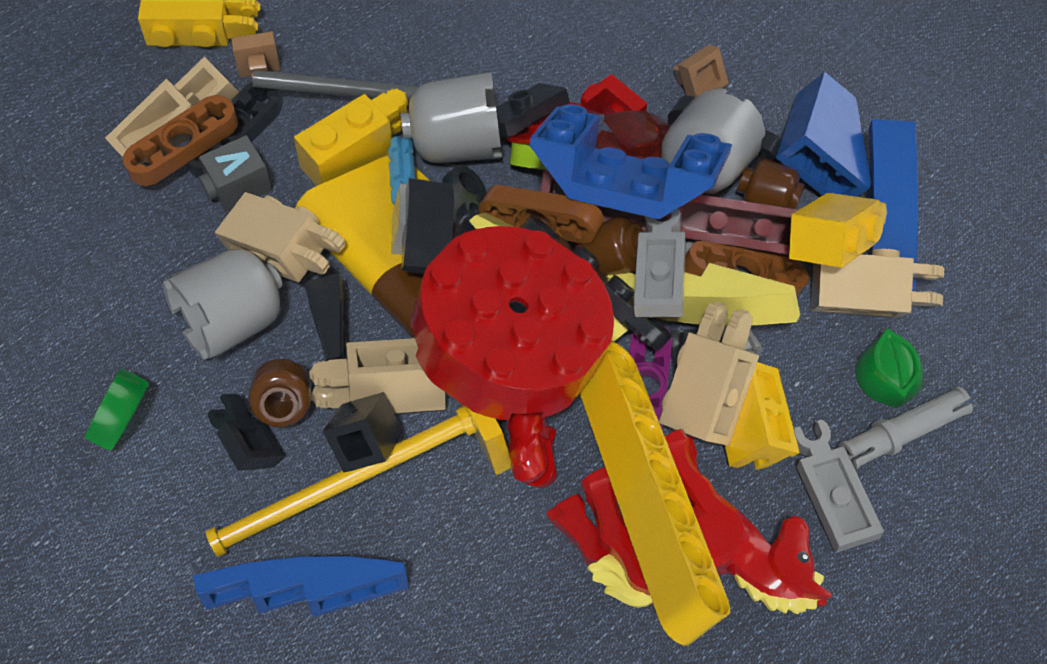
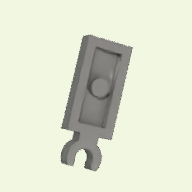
[634,208,686,317]
[794,420,884,553]

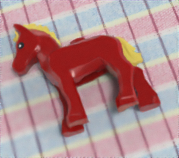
[546,429,832,614]

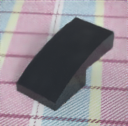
[402,178,454,274]

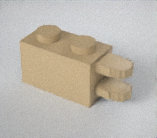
[214,192,345,283]
[811,249,944,318]
[659,301,759,446]
[310,338,445,413]

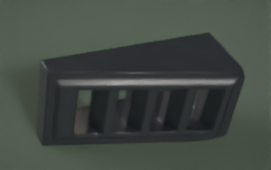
[305,274,345,361]

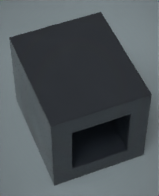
[323,392,403,473]

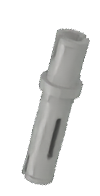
[839,386,973,470]

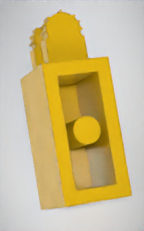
[138,0,260,47]
[294,88,408,186]
[789,193,887,268]

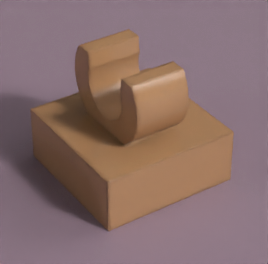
[231,31,281,81]
[674,45,729,97]

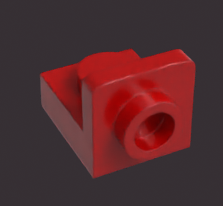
[580,74,648,138]

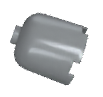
[401,72,502,163]
[661,88,765,195]
[163,249,282,360]

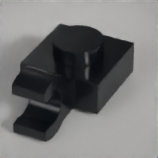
[207,393,284,471]

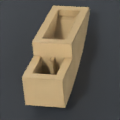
[105,57,239,164]

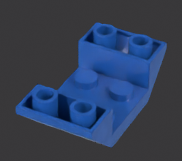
[530,104,732,219]

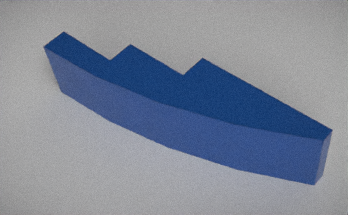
[866,119,918,291]
[193,556,409,617]

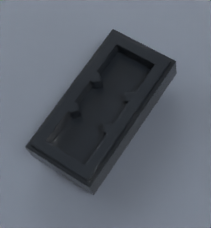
[496,83,570,138]

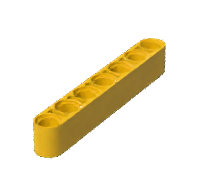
[580,342,730,646]

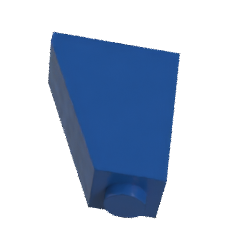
[776,72,871,197]

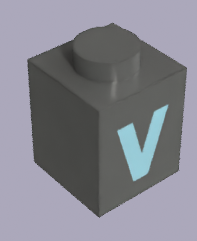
[198,135,272,212]

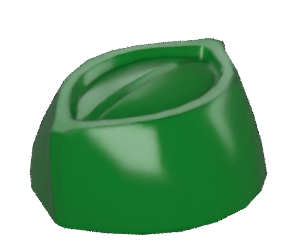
[855,328,924,408]
[84,368,149,451]

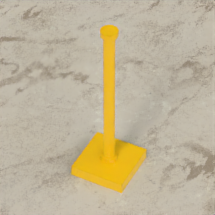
[205,401,510,557]

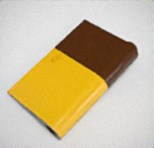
[295,155,430,338]

